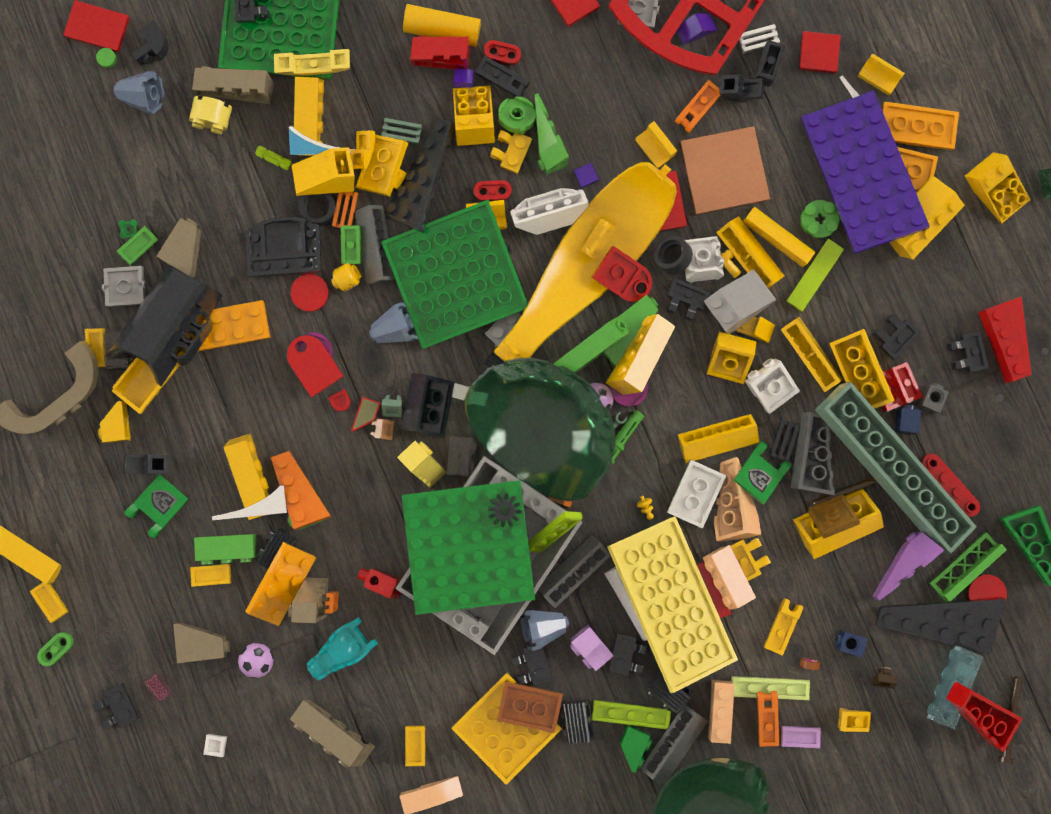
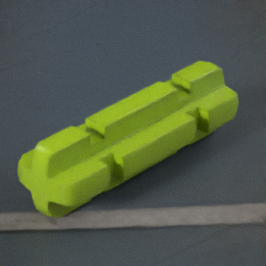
[255,146,292,170]

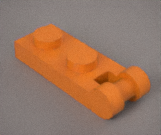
[675,80,721,133]
[756,691,779,747]

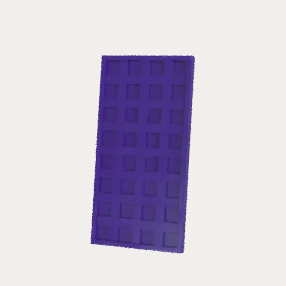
[801,91,930,254]

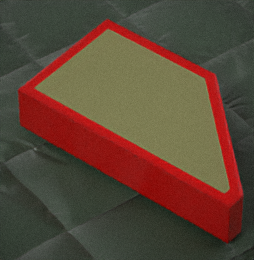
[351,397,381,432]

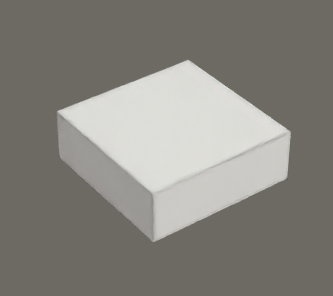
[203,734,227,757]

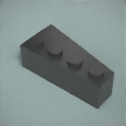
[790,412,835,495]

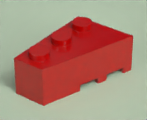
[410,36,470,70]

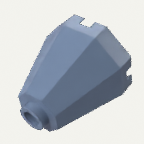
[114,71,164,114]
[369,302,418,343]
[520,610,569,651]

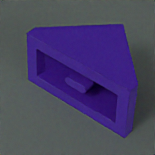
[676,13,717,45]

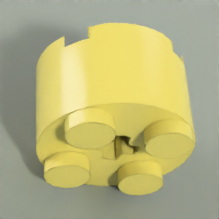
[189,96,232,134]

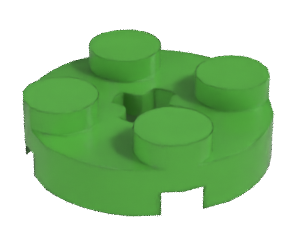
[498,97,536,135]
[800,200,839,239]

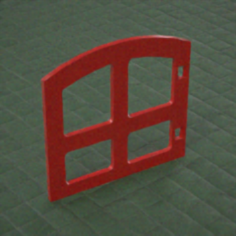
[609,0,764,76]

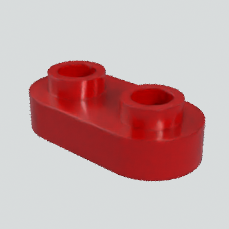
[484,40,521,65]
[474,180,512,201]

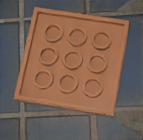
[680,126,770,215]

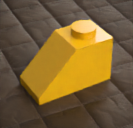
[98,401,131,443]

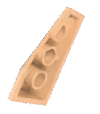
[714,457,761,541]

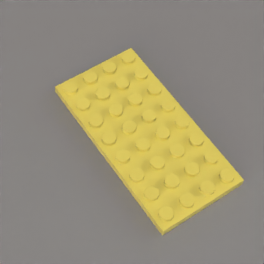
[607,516,738,693]

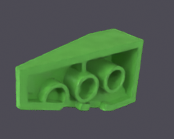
[534,93,569,175]

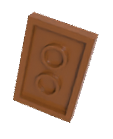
[497,681,563,733]

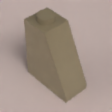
[156,218,201,279]
[173,622,230,663]

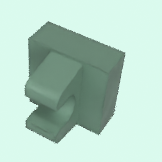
[382,395,403,417]

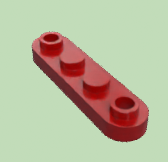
[921,454,980,517]

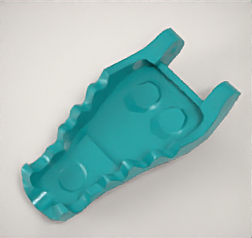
[307,617,378,681]

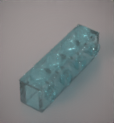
[927,646,983,730]

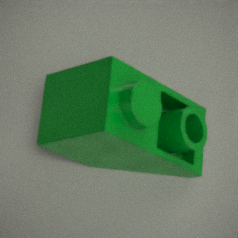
[620,725,652,773]

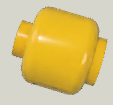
[331,263,361,292]

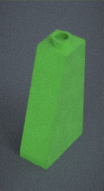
[603,295,658,368]
[553,317,629,380]

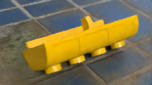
[112,351,185,414]

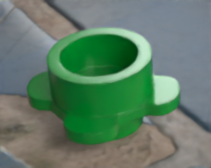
[118,219,138,239]

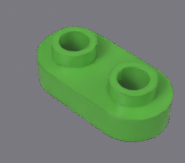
[37,632,74,666]

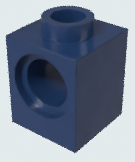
[895,405,921,434]
[834,630,868,657]

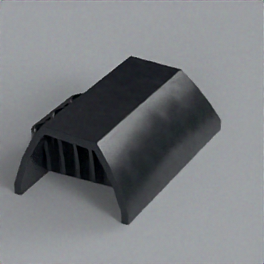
[105,266,222,387]

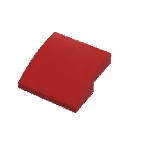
[881,362,922,412]

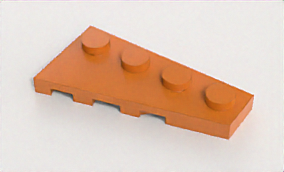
[271,451,331,530]

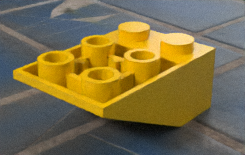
[453,86,495,146]
[292,147,355,196]
[965,152,1030,223]

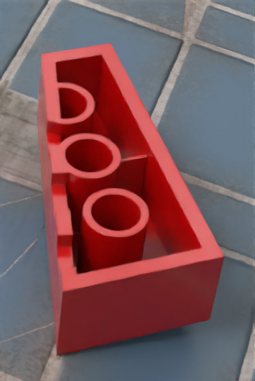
[946,681,1023,753]

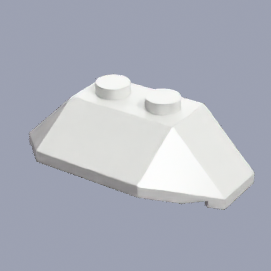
[510,188,589,235]

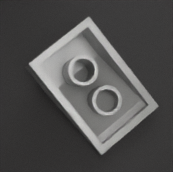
[704,270,776,334]

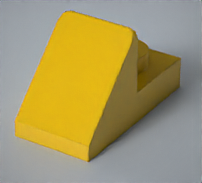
[734,317,775,343]
[838,708,871,732]

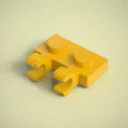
[490,130,532,174]
[730,538,771,581]

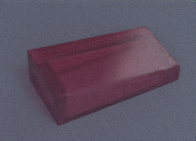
[145,674,170,701]

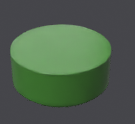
[96,48,117,68]

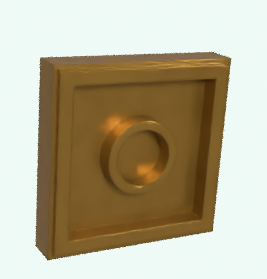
[807,494,860,539]

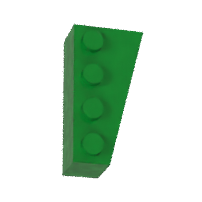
[998,505,1051,586]

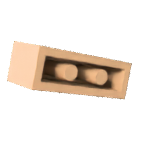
[703,545,756,610]
[708,680,735,744]

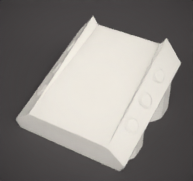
[681,236,724,284]

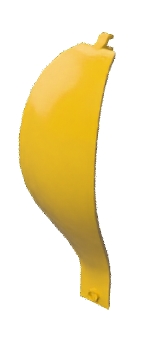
[494,162,677,371]

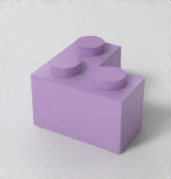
[570,624,613,671]

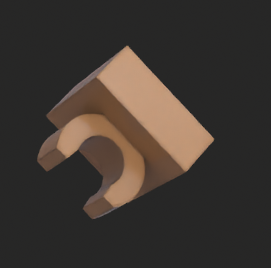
[371,419,394,440]

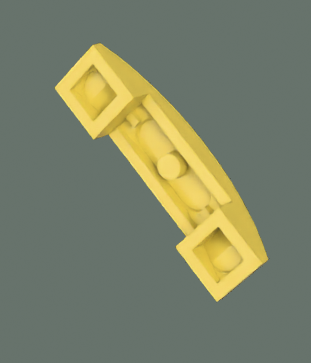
[274,49,350,75]

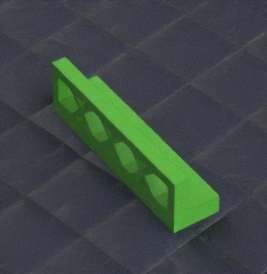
[929,532,1007,602]

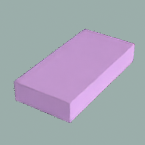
[780,726,821,748]

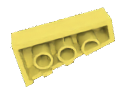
[397,441,447,488]

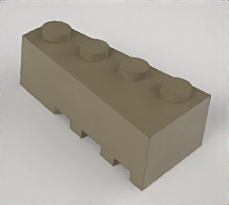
[192,66,274,104]
[288,577,329,623]
[290,700,375,768]

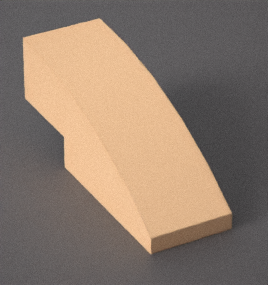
[400,776,463,814]

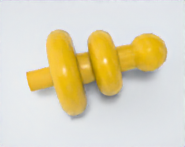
[637,495,654,520]

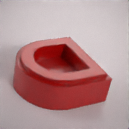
[328,389,351,412]

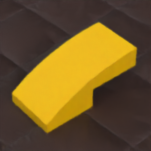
[351,130,375,169]

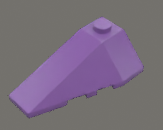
[872,532,944,601]

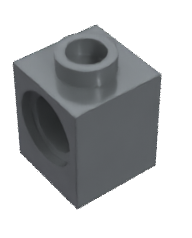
[917,383,949,414]

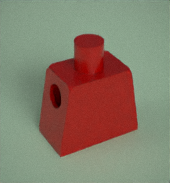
[357,568,401,599]

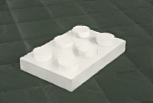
[667,460,726,528]

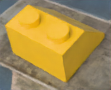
[707,332,756,384]

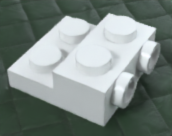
[745,359,800,414]

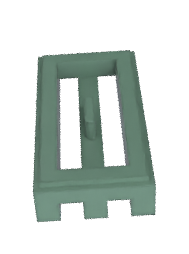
[381,118,422,145]

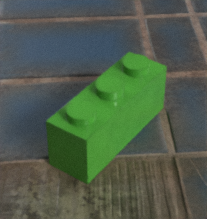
[194,534,257,564]

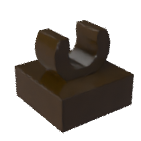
[873,666,898,688]

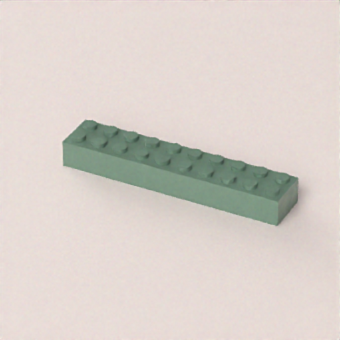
[815,382,976,554]

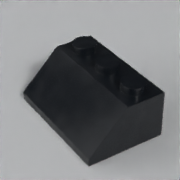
[401,373,455,438]

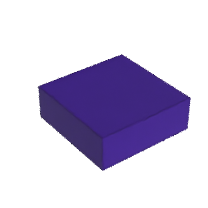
[453,68,474,88]
[574,163,599,188]

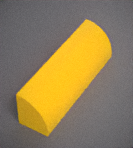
[403,4,481,47]
[743,206,815,268]
[716,216,784,288]
[781,317,843,392]
[678,414,759,463]
[0,525,61,584]

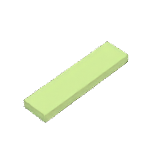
[731,676,810,700]

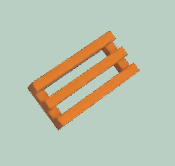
[332,192,359,229]
[325,591,339,614]

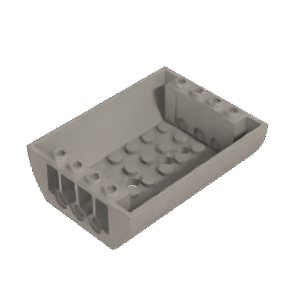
[395,456,582,655]

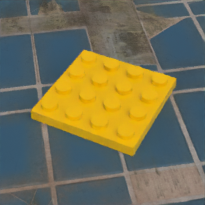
[452,672,562,785]

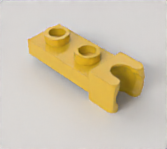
[764,598,803,656]

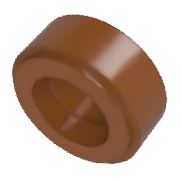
[800,658,820,670]

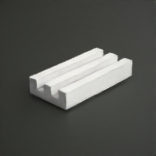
[739,24,780,54]

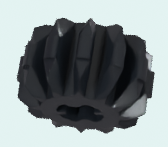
[487,493,522,528]

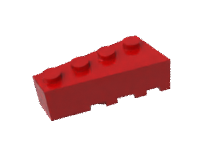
[978,296,1032,383]

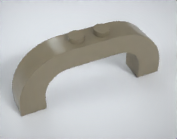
[0,341,99,434]

